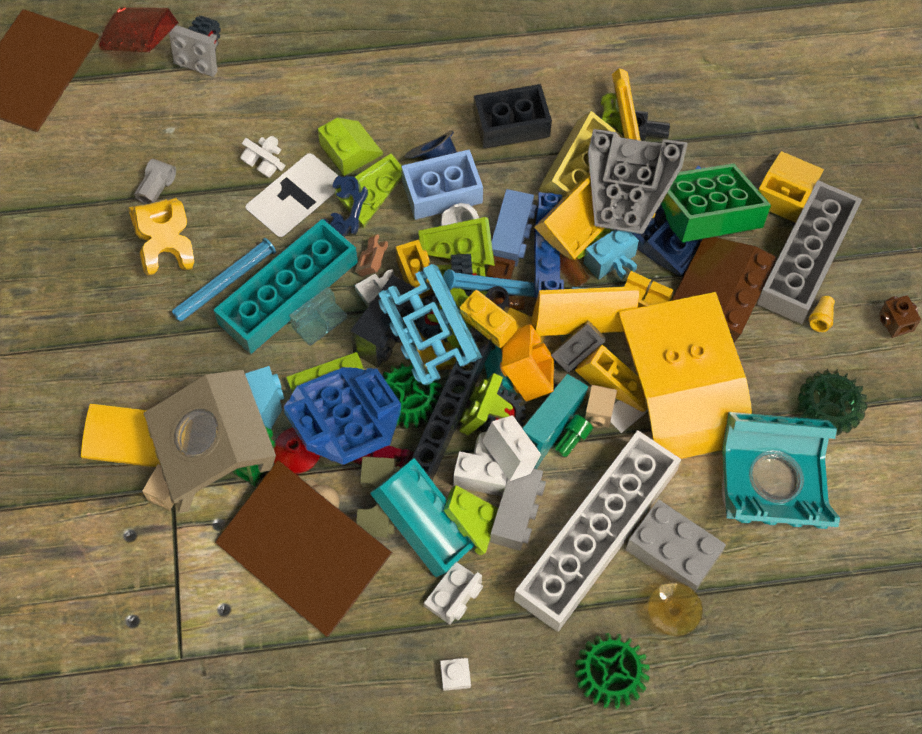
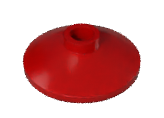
[274,427,321,474]

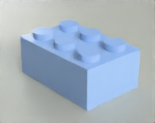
[401,149,483,220]

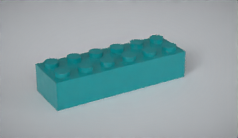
[213,219,358,354]

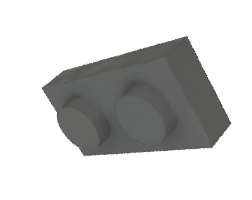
[551,320,605,373]

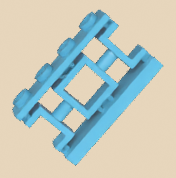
[378,264,482,385]

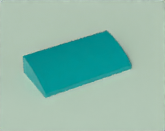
[370,458,475,578]

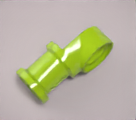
[601,93,623,135]

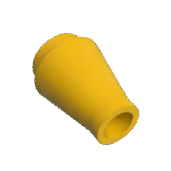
[809,296,835,332]

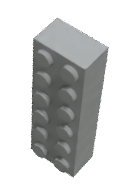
[757,180,862,324]

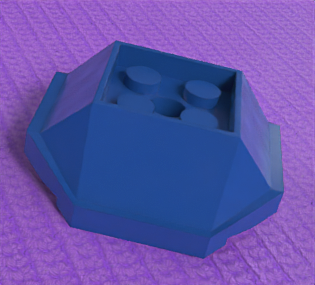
[284,367,401,465]

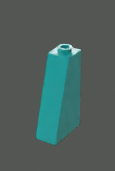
[522,374,589,469]

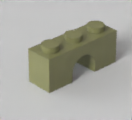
[356,457,400,541]

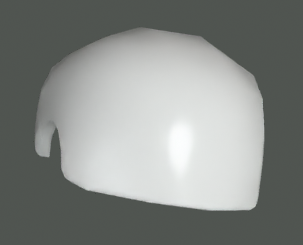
[441,203,479,226]

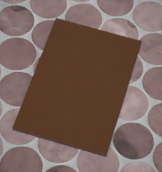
[0,9,99,133]
[215,460,393,637]

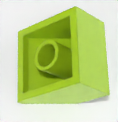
[318,118,383,176]

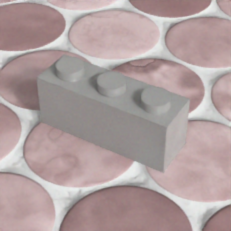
[490,468,546,551]

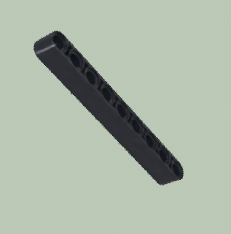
[411,286,510,481]

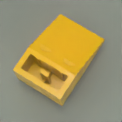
[758,151,824,223]

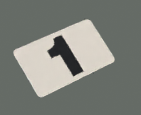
[246,153,338,237]

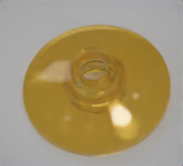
[648,582,703,636]

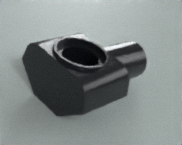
[622,110,670,141]

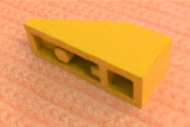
[575,345,647,412]

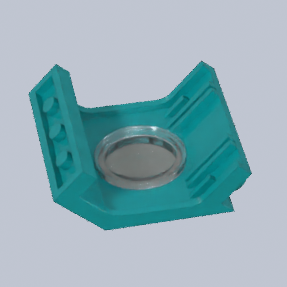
[722,412,840,529]

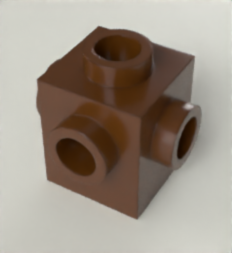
[879,295,921,338]

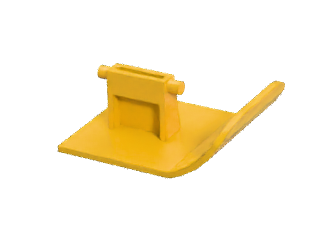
[619,292,752,459]

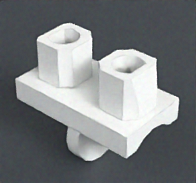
[240,136,285,178]

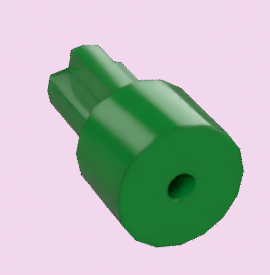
[555,415,594,458]

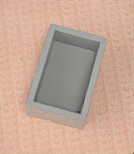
[626,499,726,596]

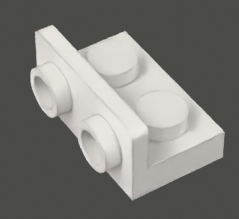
[424,562,483,625]

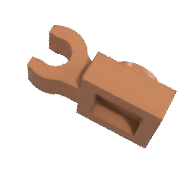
[355,234,388,277]

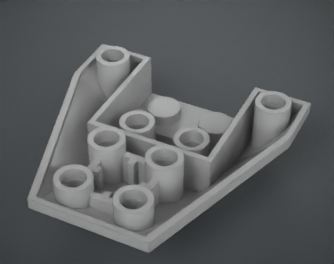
[588,129,687,234]

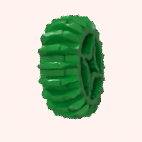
[382,362,442,429]
[575,633,650,709]

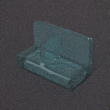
[289,287,347,346]

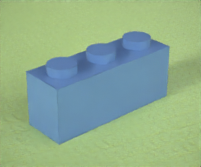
[492,189,537,267]

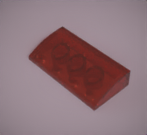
[99,7,179,53]

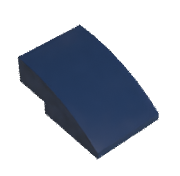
[632,204,703,276]

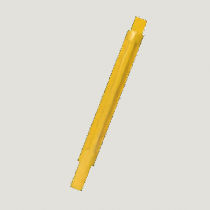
[612,68,655,218]

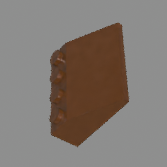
[672,237,777,343]

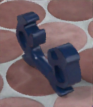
[324,176,368,237]

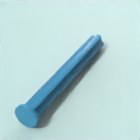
[172,238,276,322]
[443,269,534,297]

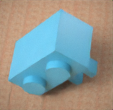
[583,230,639,280]

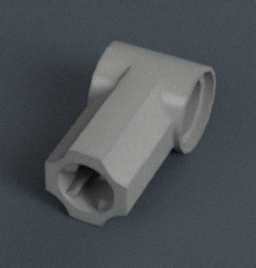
[134,159,176,205]

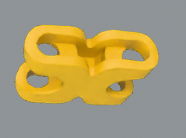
[132,200,194,275]

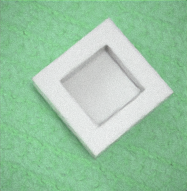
[440,658,471,691]

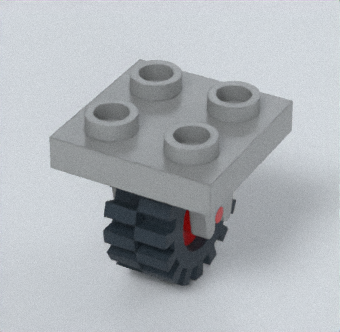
[169,15,221,77]

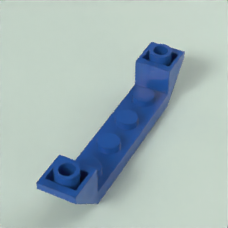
[534,192,564,298]

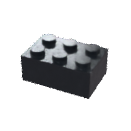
[473,84,552,149]
[350,275,415,368]

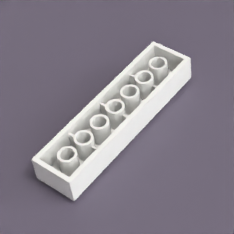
[514,430,681,632]

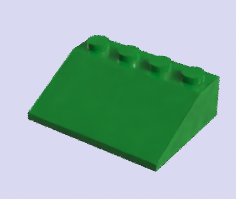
[661,163,771,242]

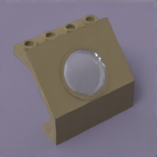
[144,370,276,513]

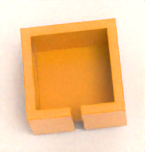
[500,324,554,402]

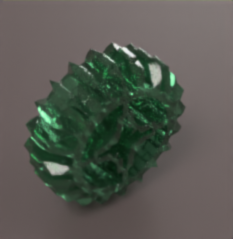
[797,369,868,436]

